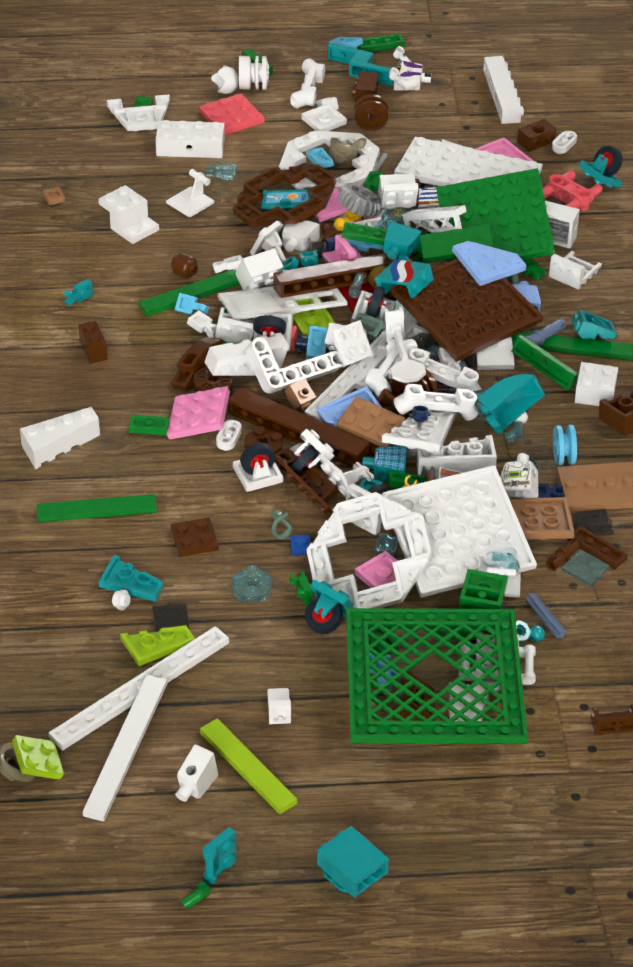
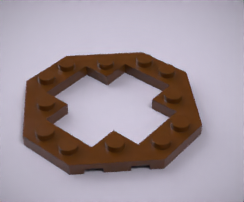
[233,164,337,227]

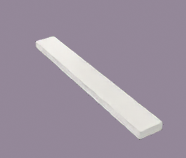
[83,675,167,822]

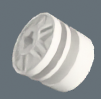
[239,56,269,90]

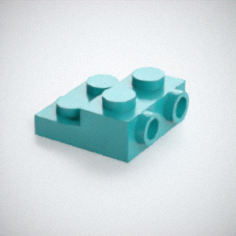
[571,309,617,340]

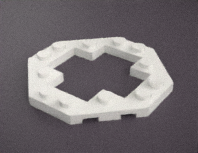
[279,130,380,191]
[307,492,433,608]

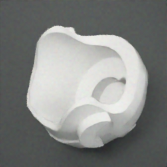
[211,65,239,94]

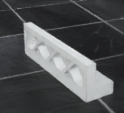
[402,205,467,234]

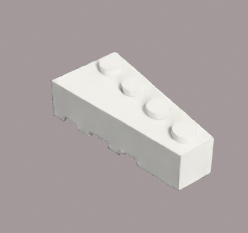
[205,333,289,376]
[20,407,100,469]

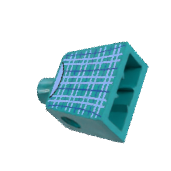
[363,446,407,482]

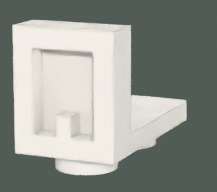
[268,688,291,724]

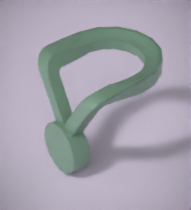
[271,509,293,539]

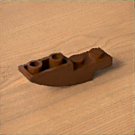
[170,337,224,391]

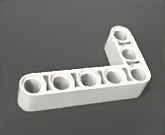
[246,337,343,394]

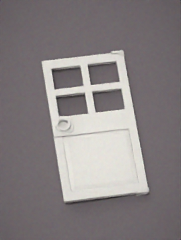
[217,286,347,320]

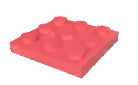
[199,93,264,135]

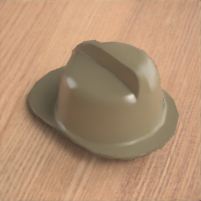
[0,742,35,782]

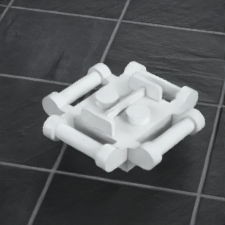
[459,632,536,691]

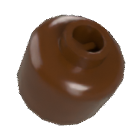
[171,252,198,278]

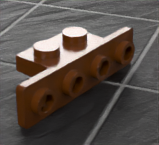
[282,463,339,515]

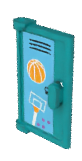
[261,188,311,210]

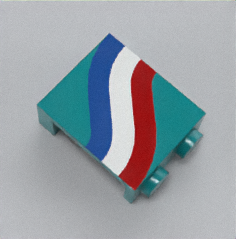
[375,259,434,298]

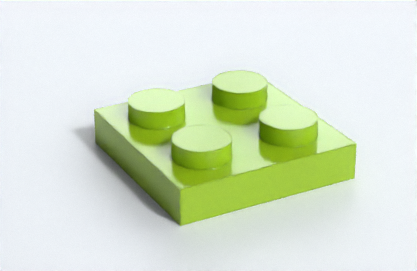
[12,735,64,780]

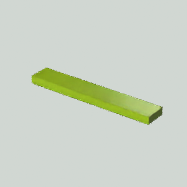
[200,718,297,815]

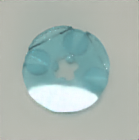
[231,565,272,603]

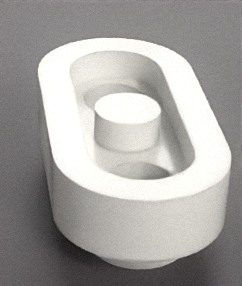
[552,131,577,154]
[216,420,241,451]

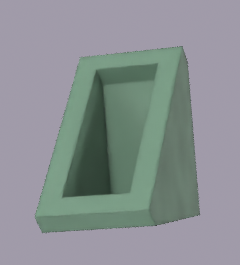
[354,312,385,342]

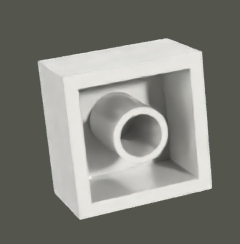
[235,248,283,290]
[575,362,618,406]

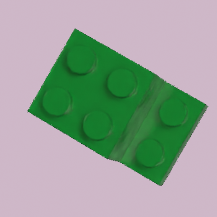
[458,569,508,640]

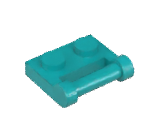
[202,827,236,885]

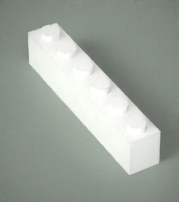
[483,56,524,124]

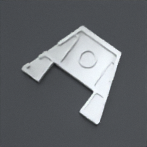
[107,94,170,132]

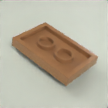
[337,396,406,447]

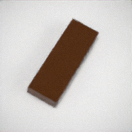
[567,526,628,570]

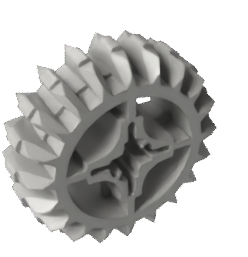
[338,183,382,218]

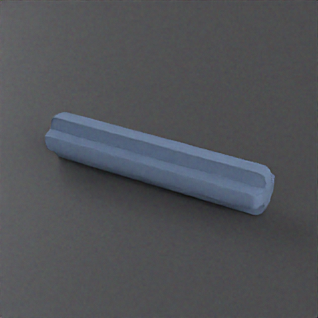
[526,593,566,639]

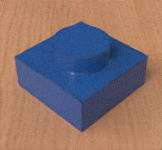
[290,534,311,555]

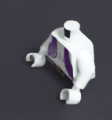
[389,46,431,91]

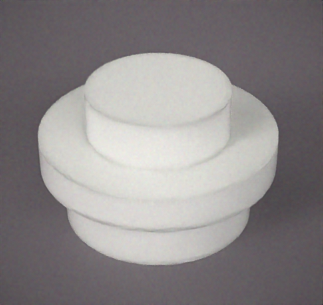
[112,590,131,610]

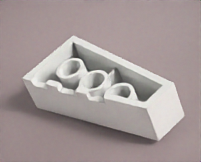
[416,435,497,475]

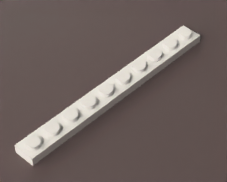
[304,313,418,422]
[49,626,229,751]

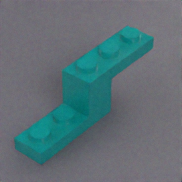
[327,43,394,86]

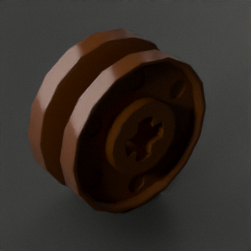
[355,94,389,131]
[194,367,233,398]

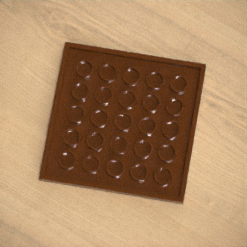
[391,258,544,362]

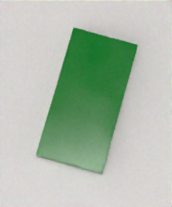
[420,224,494,263]

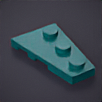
[99,554,164,602]

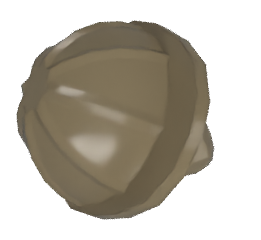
[329,138,367,165]

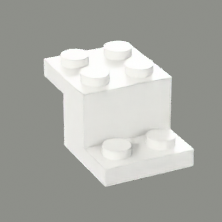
[378,174,418,209]
[99,185,159,244]

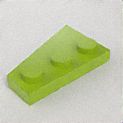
[120,625,195,666]

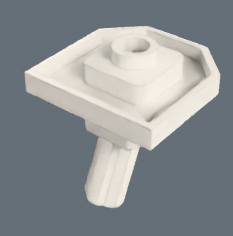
[250,221,286,264]

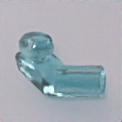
[348,273,365,298]
[492,552,520,573]

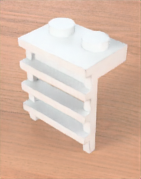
[549,251,602,290]
[215,307,255,344]

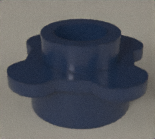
[295,332,308,354]
[409,406,431,422]

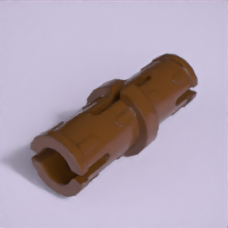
[546,539,580,571]

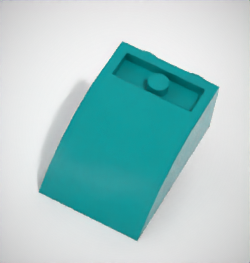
[477,374,545,434]

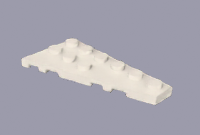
[382,410,457,452]

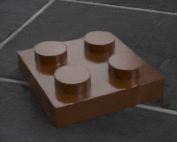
[171,517,219,557]

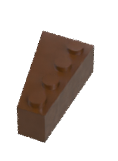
[599,390,633,435]

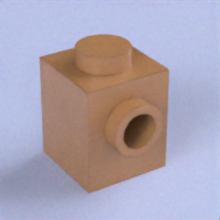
[284,378,316,410]

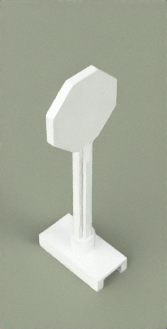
[384,307,426,383]

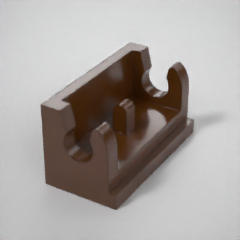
[590,704,633,735]

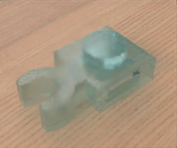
[206,163,237,180]

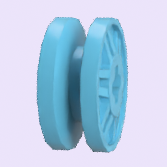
[553,424,577,465]

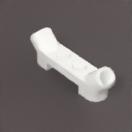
[290,58,325,109]
[364,338,418,398]
[408,348,482,398]
[394,384,478,421]

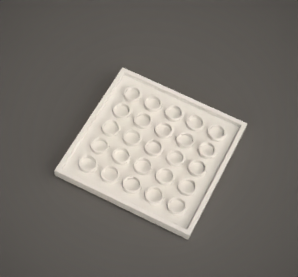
[382,465,537,598]

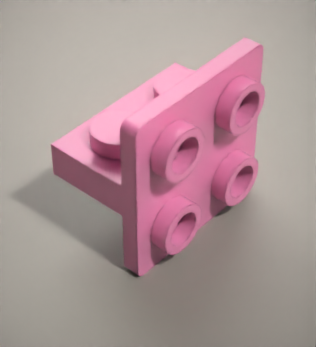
[322,234,362,263]

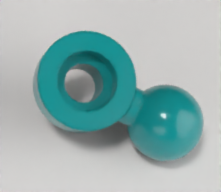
[281,256,299,271]
[516,621,545,643]

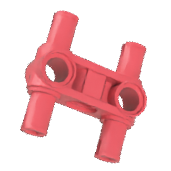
[543,170,602,211]

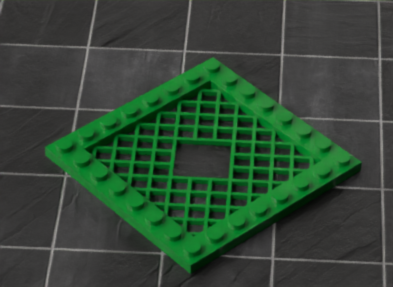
[346,608,528,744]

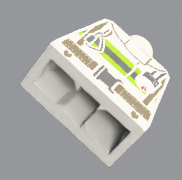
[500,453,538,499]

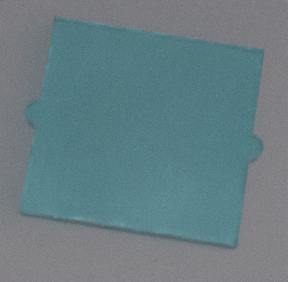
[562,550,610,587]

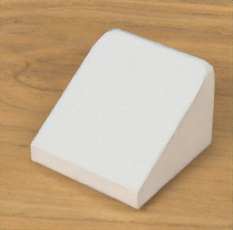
[316,97,339,110]

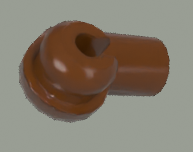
[321,223,336,246]

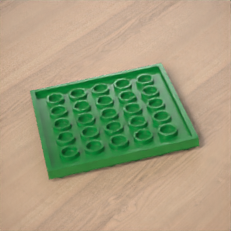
[436,168,555,262]

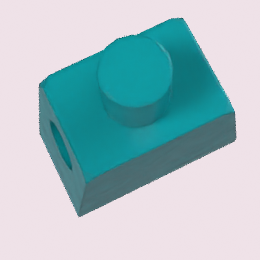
[383,221,422,260]

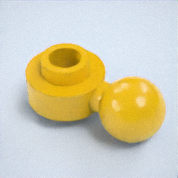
[334,211,362,231]

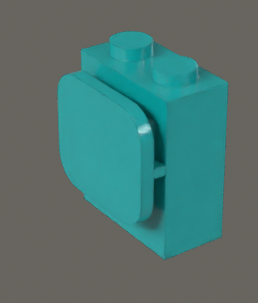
[317,826,389,898]

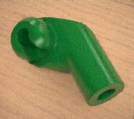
[181,881,211,910]

